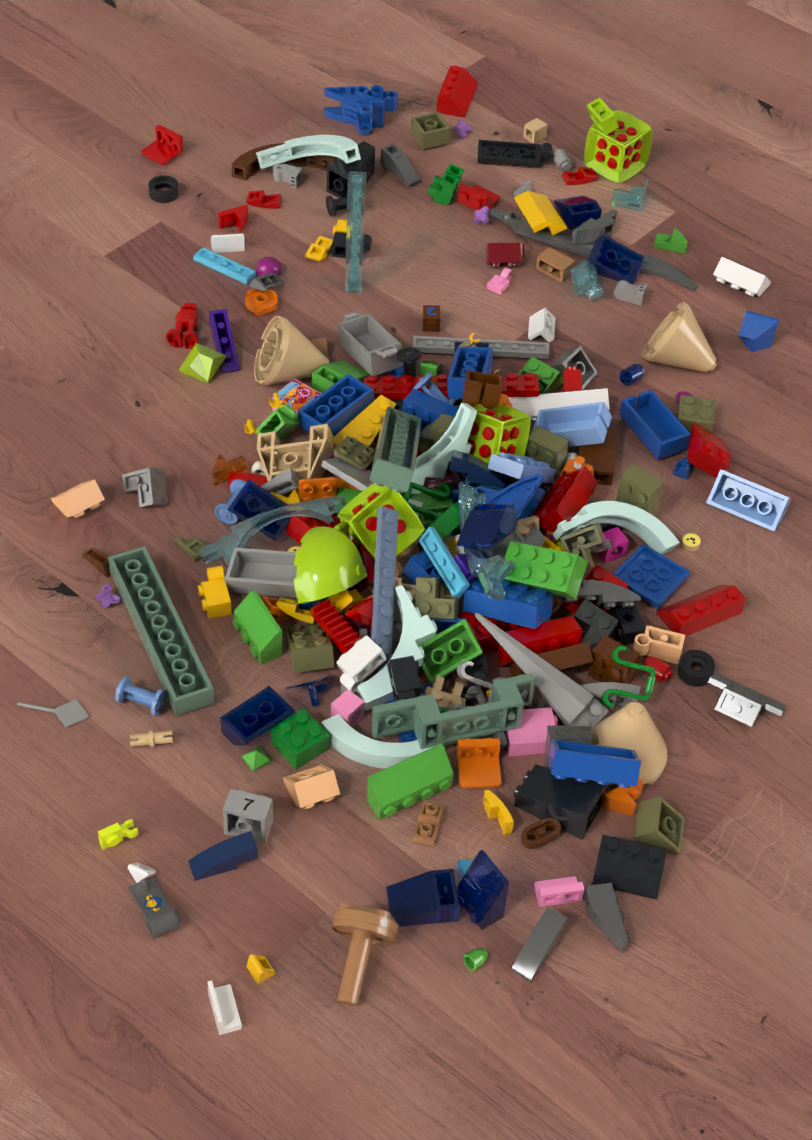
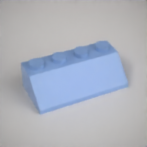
[706,470,791,531]

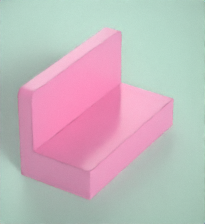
[534,876,584,907]

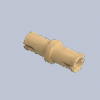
[130,730,173,747]

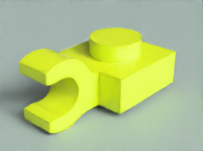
[98,819,139,850]

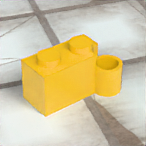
[197,565,232,619]

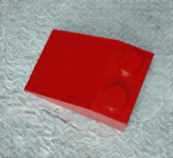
[687,422,731,478]

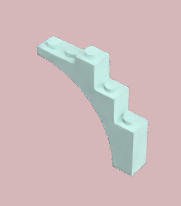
[401,403,477,494]
[357,585,437,711]

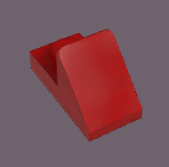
[218,205,249,232]

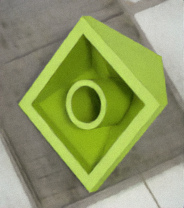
[179,343,226,384]

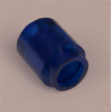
[619,364,645,386]

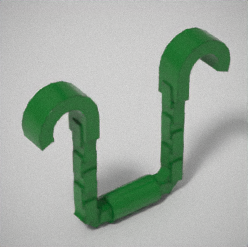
[402,482,450,528]
[602,646,656,707]

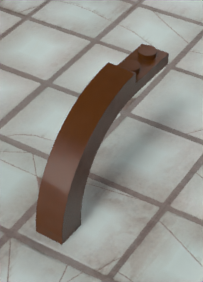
[232,143,338,181]

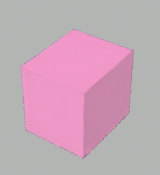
[331,689,365,727]

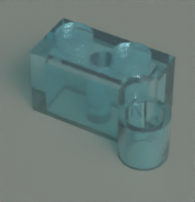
[570,259,604,302]

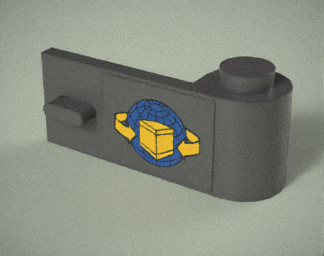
[129,877,182,939]

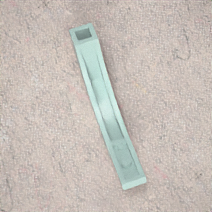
[256,135,361,169]
[553,501,680,555]
[321,714,458,769]

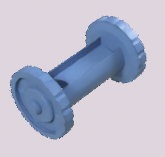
[413,372,456,405]
[214,479,253,524]
[115,676,167,716]

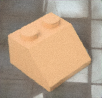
[51,479,105,518]
[283,764,340,809]

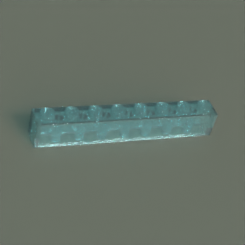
[345,171,366,293]

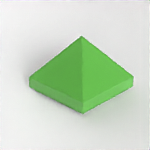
[242,746,271,772]

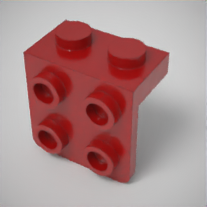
[141,125,184,165]
[458,183,500,210]

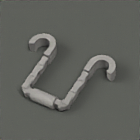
[446,661,493,711]

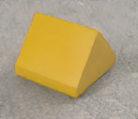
[246,954,275,984]

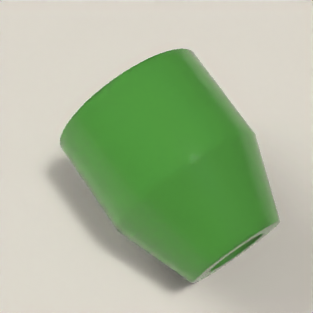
[463,948,488,971]

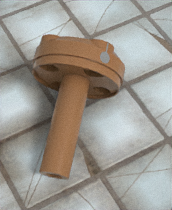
[332,903,399,1006]

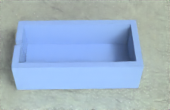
[532,402,612,447]

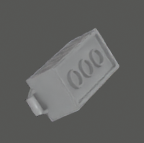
[339,312,403,376]

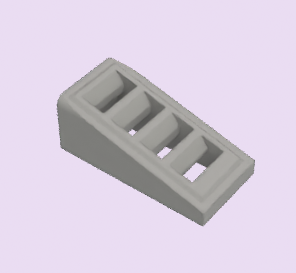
[259,467,300,499]

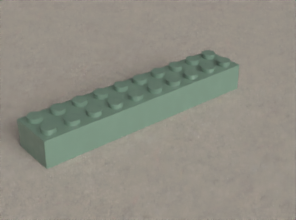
[369,407,422,493]
[108,546,214,716]

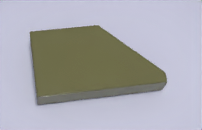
[174,536,211,563]

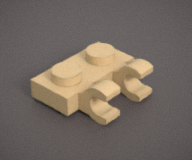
[424,675,466,710]

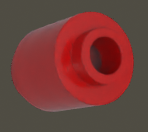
[642,656,673,683]

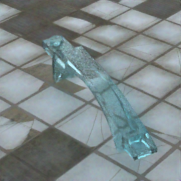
[459,482,515,601]
[198,496,347,567]

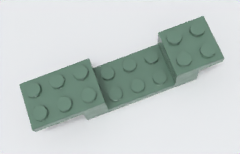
[371,673,535,749]

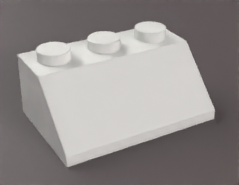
[713,257,771,297]

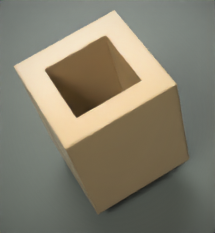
[523,118,548,144]

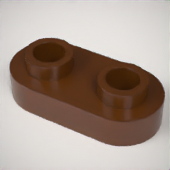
[521,817,561,849]

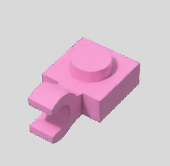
[487,267,512,295]

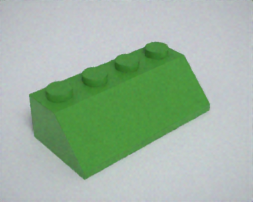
[367,743,453,820]

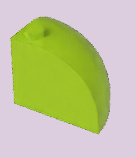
[294,527,367,604]

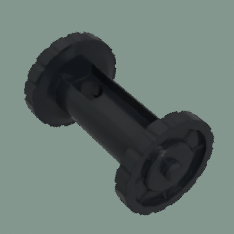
[326,189,365,217]
[397,347,420,377]

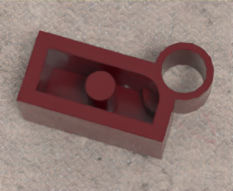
[486,243,525,267]

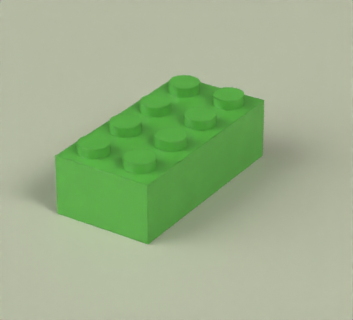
[498,541,588,599]

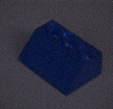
[228,479,296,541]
[220,686,295,745]

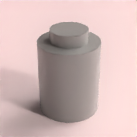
[552,149,573,172]

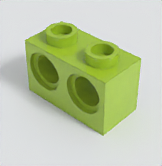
[586,97,619,135]

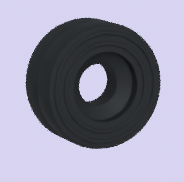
[677,650,715,687]

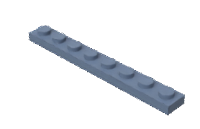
[371,506,398,663]

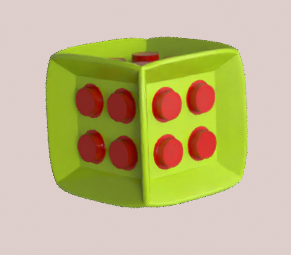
[584,110,652,183]
[456,403,530,474]
[337,483,425,562]

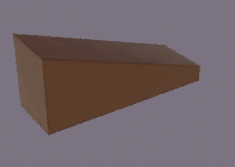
[83,548,111,577]

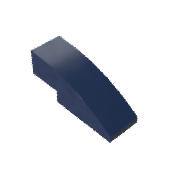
[450,450,506,488]
[188,831,258,881]

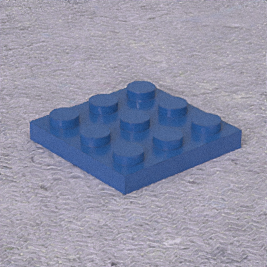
[613,544,690,609]

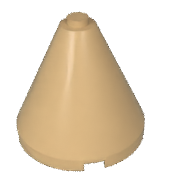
[641,301,717,372]
[254,316,329,385]
[590,702,668,788]

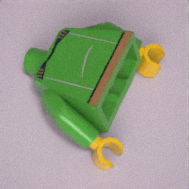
[244,393,300,440]

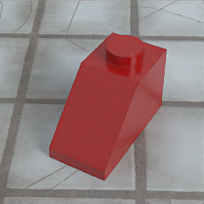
[562,366,582,392]

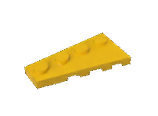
[333,395,396,447]

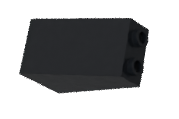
[326,141,375,198]
[513,764,606,840]

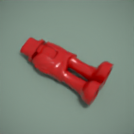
[166,303,198,349]

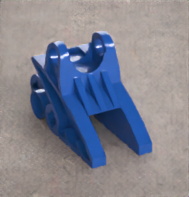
[324,85,398,135]
[470,474,546,534]

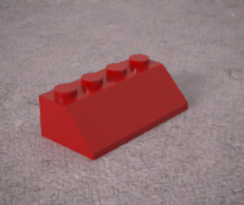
[436,65,478,118]
[534,466,598,532]
[656,585,746,636]
[498,616,582,667]

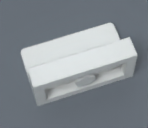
[211,234,245,253]
[528,308,556,342]
[207,980,242,1035]

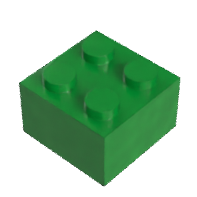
[271,708,329,770]

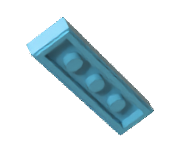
[193,247,256,284]
[419,527,470,598]

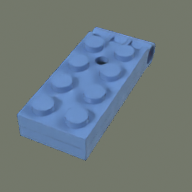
[488,452,560,485]

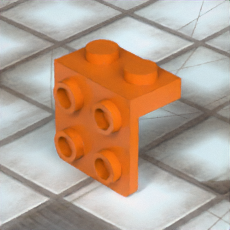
[297,477,336,508]
[456,738,502,789]

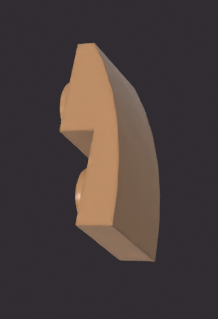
[412,801,444,846]

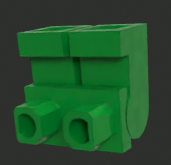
[427,163,464,205]

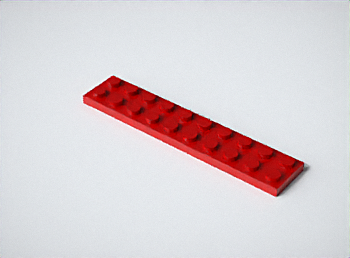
[363,373,539,400]

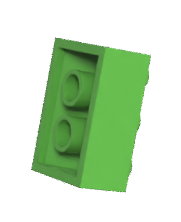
[232,590,282,664]
[419,619,483,684]

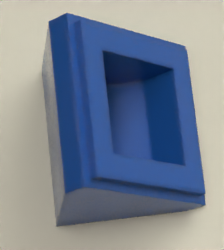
[673,457,693,480]

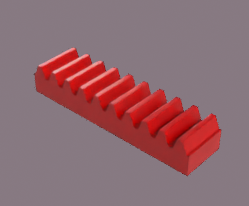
[310,599,362,654]

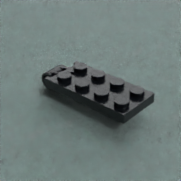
[477,140,553,167]

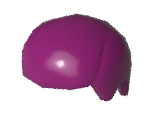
[256,257,282,276]

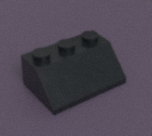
[592,834,667,900]

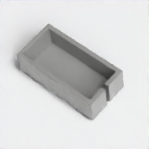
[225,547,297,598]

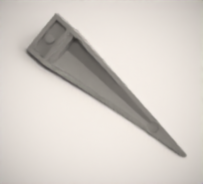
[475,613,609,731]

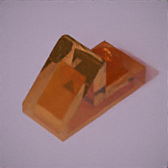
[212,454,247,486]

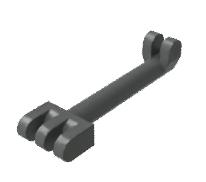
[465,685,508,753]

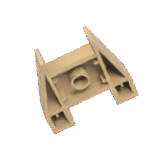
[257,424,334,491]

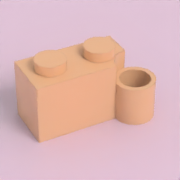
[633,625,685,664]

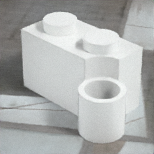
[336,635,386,693]

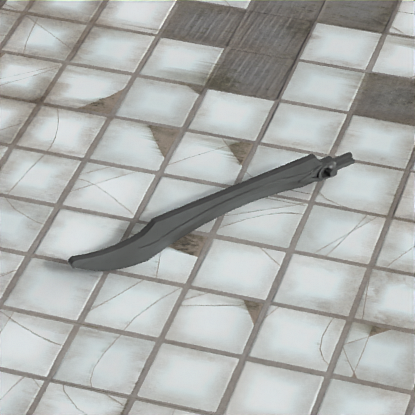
[489,208,697,291]

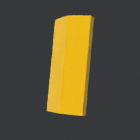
[514,190,567,235]

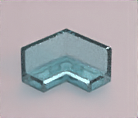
[611,178,649,211]

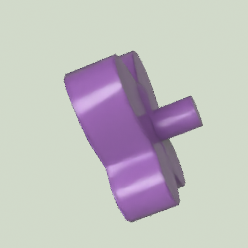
[454,120,472,138]
[474,206,490,224]
[95,584,121,609]

